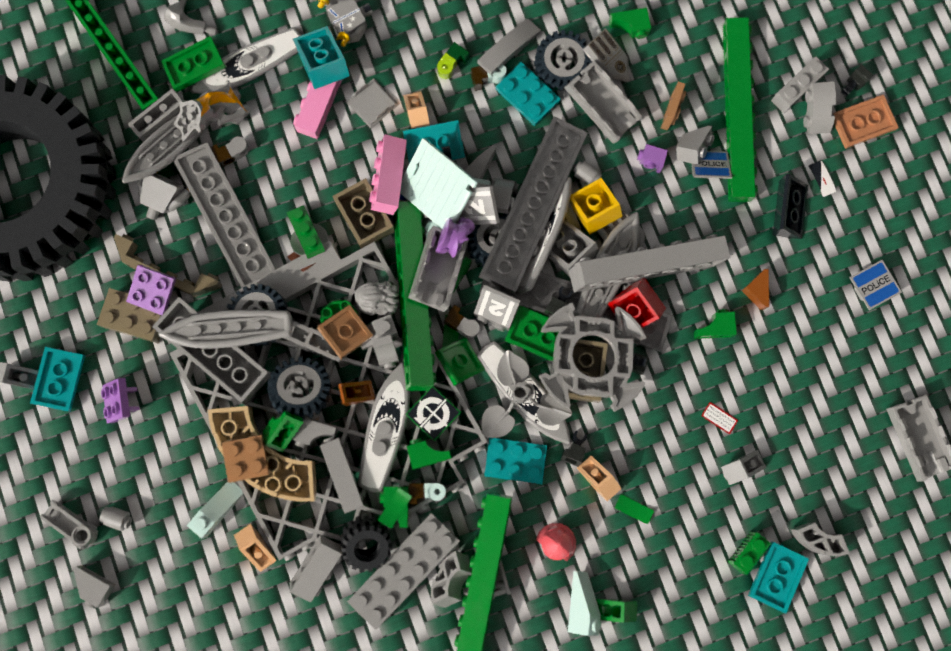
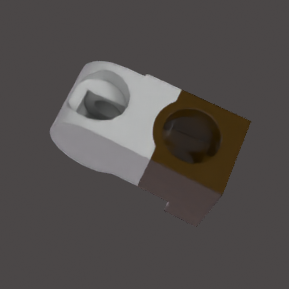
[210,136,249,168]
[444,305,480,338]

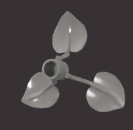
[482,350,572,438]

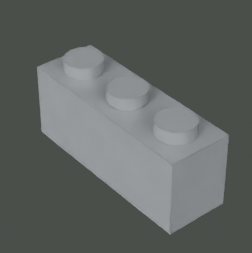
[771,57,829,113]
[128,89,182,142]
[290,535,343,602]

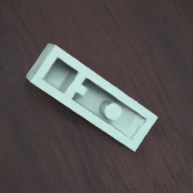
[187,482,244,539]
[568,571,601,636]

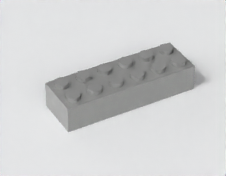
[152,297,271,405]
[347,513,460,630]

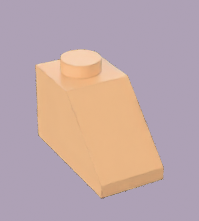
[403,91,430,129]
[577,456,622,501]
[234,524,277,572]

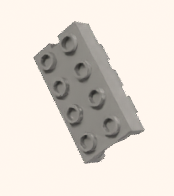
[564,60,643,143]
[408,226,468,312]
[886,394,951,482]

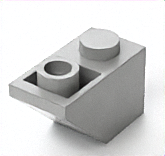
[676,126,714,165]

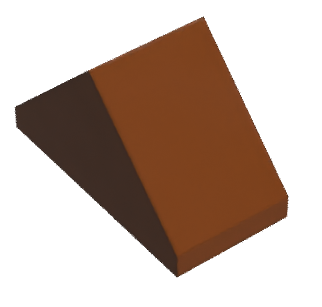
[742,269,769,310]
[338,380,375,406]

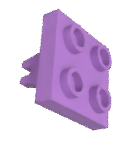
[126,264,177,315]
[101,378,140,424]

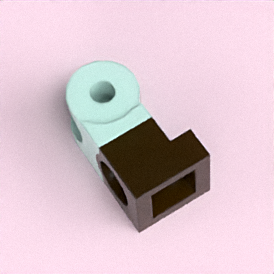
[471,64,506,91]
[409,483,446,504]

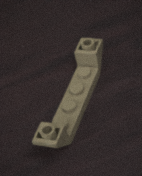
[114,234,222,297]

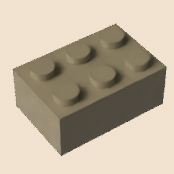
[332,178,395,249]
[97,288,169,344]
[568,339,608,403]

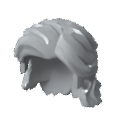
[355,281,399,316]

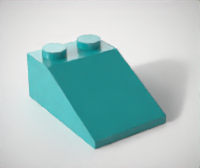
[293,26,350,89]

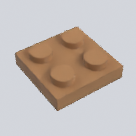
[661,81,686,130]
[317,305,373,359]
[221,435,270,483]

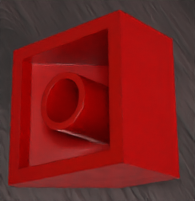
[608,278,666,328]

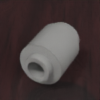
[573,161,602,185]
[100,506,132,531]

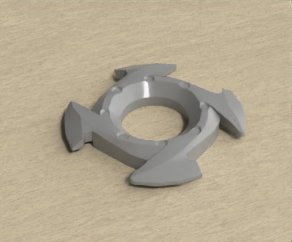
[539,303,647,412]

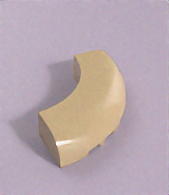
[208,406,317,502]

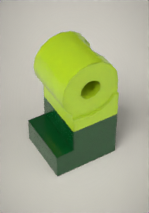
[437,42,469,79]

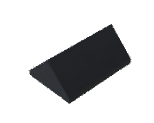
[773,174,808,239]

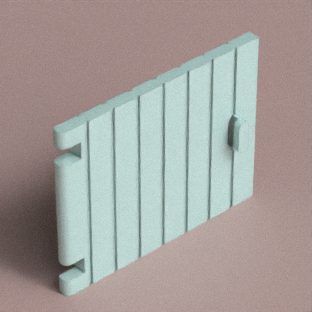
[400,138,478,228]

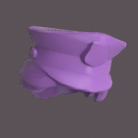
[436,217,475,258]

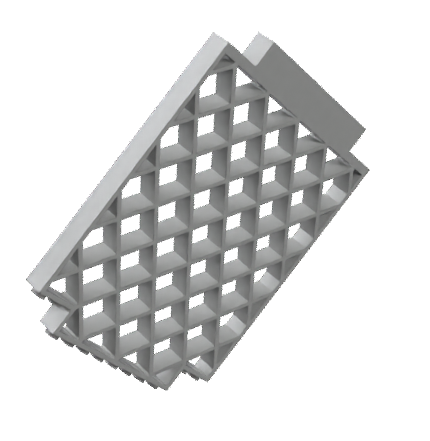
[170,241,487,561]

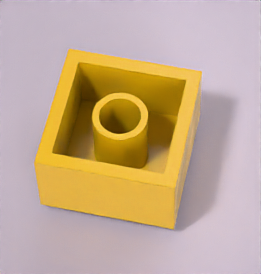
[570,178,623,235]

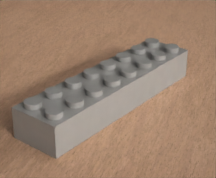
[569,234,730,293]

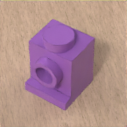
[637,144,668,173]

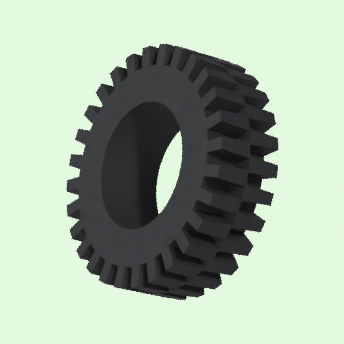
[0,75,117,282]

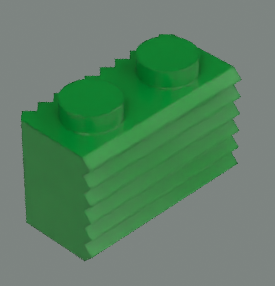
[728,532,771,575]

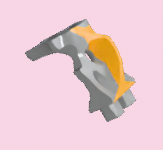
[174,85,251,142]

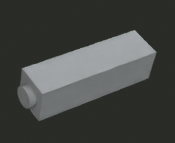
[320,436,365,513]

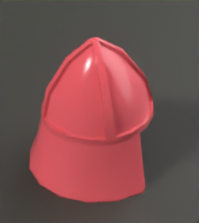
[536,523,576,561]

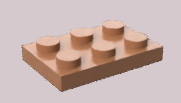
[833,94,899,149]

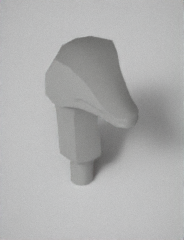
[164,0,217,35]

